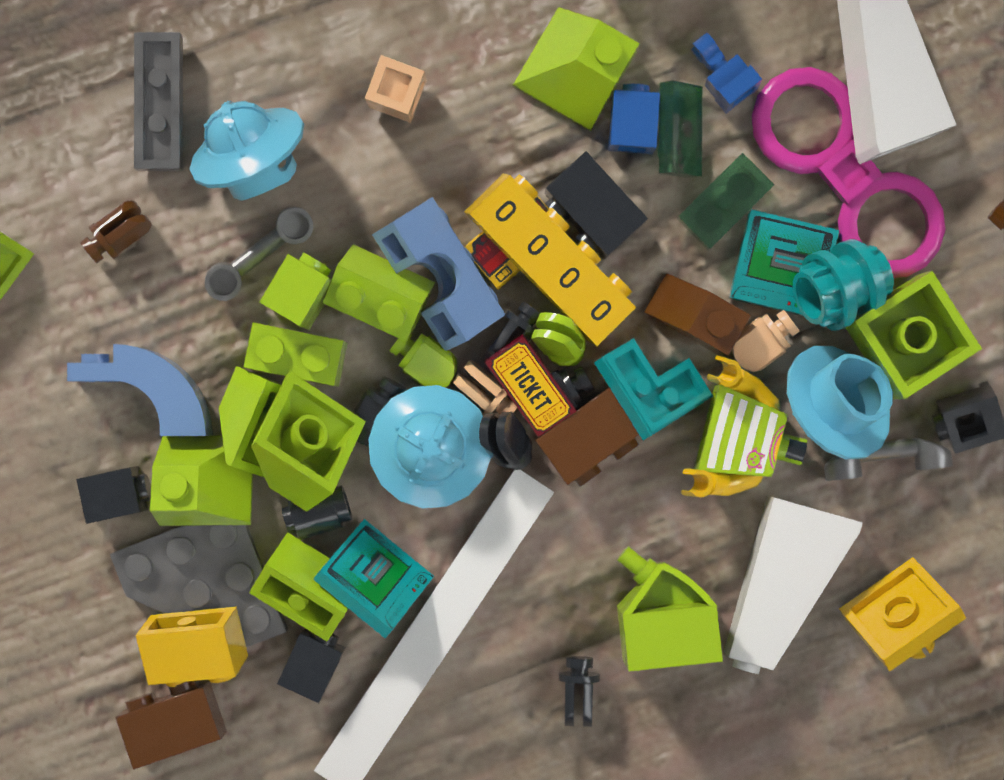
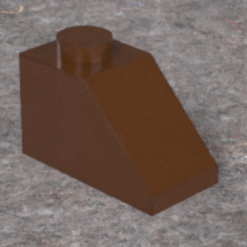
[644,273,751,357]

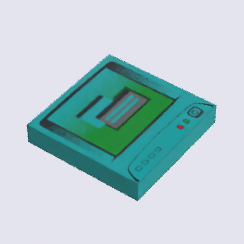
[728,209,839,316]
[313,519,434,638]

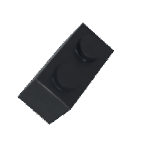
[544,151,648,259]

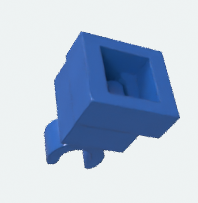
[691,32,762,114]

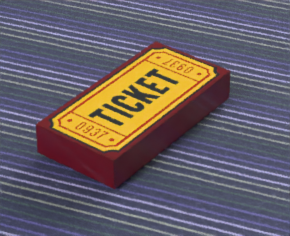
[485,334,576,437]

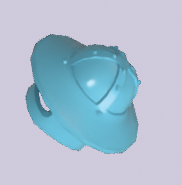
[189,101,305,201]
[787,346,893,459]
[368,385,491,509]

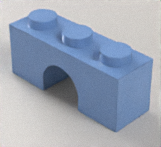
[372,197,505,351]

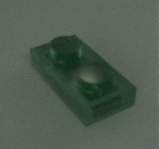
[658,80,703,178]
[676,153,775,250]

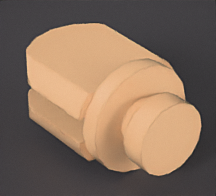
[732,310,800,372]
[452,359,518,415]

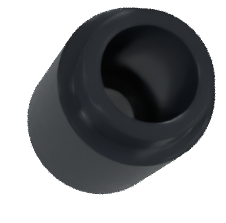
[282,485,352,540]

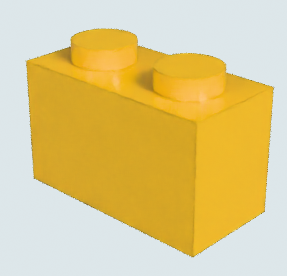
[135,606,248,687]

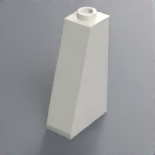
[837,0,956,164]
[724,496,863,674]

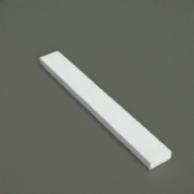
[314,470,554,780]

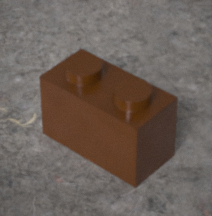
[535,387,639,487]
[115,681,227,770]

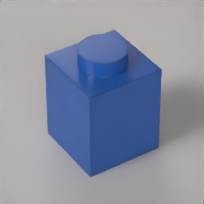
[608,83,660,154]

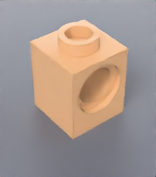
[365,55,427,123]

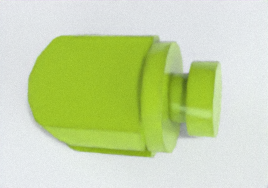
[531,312,586,366]
[389,334,458,388]

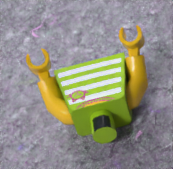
[681,355,807,498]

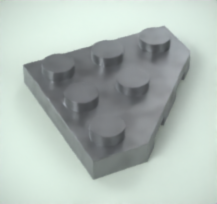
[110,525,288,648]

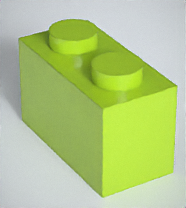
[323,244,436,342]
[259,252,332,330]
[243,322,348,387]
[249,532,348,641]

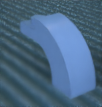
[67,344,213,436]

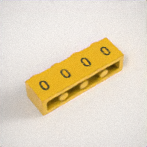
[464,173,636,346]

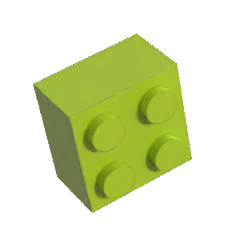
[845,271,982,399]

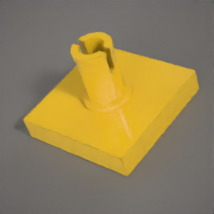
[839,557,966,672]

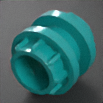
[793,239,894,331]

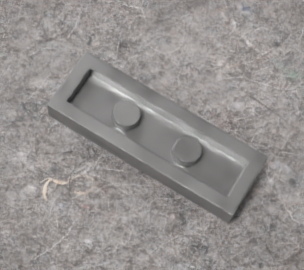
[134,32,183,171]

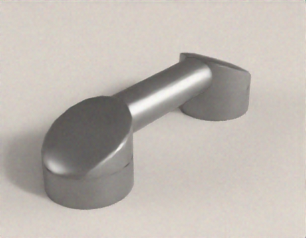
[205,207,313,301]
[824,438,953,481]

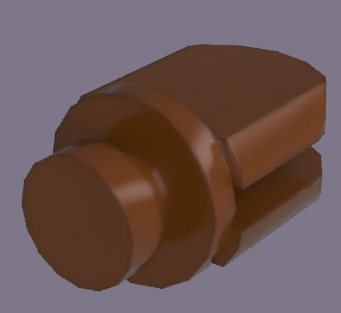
[80,200,152,264]

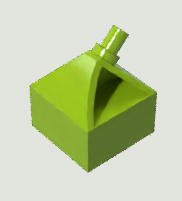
[617,546,723,672]

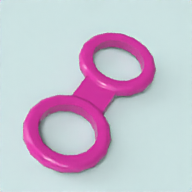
[751,67,946,278]

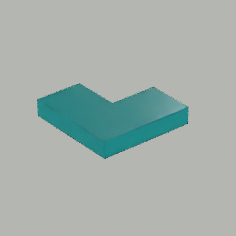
[594,338,713,441]

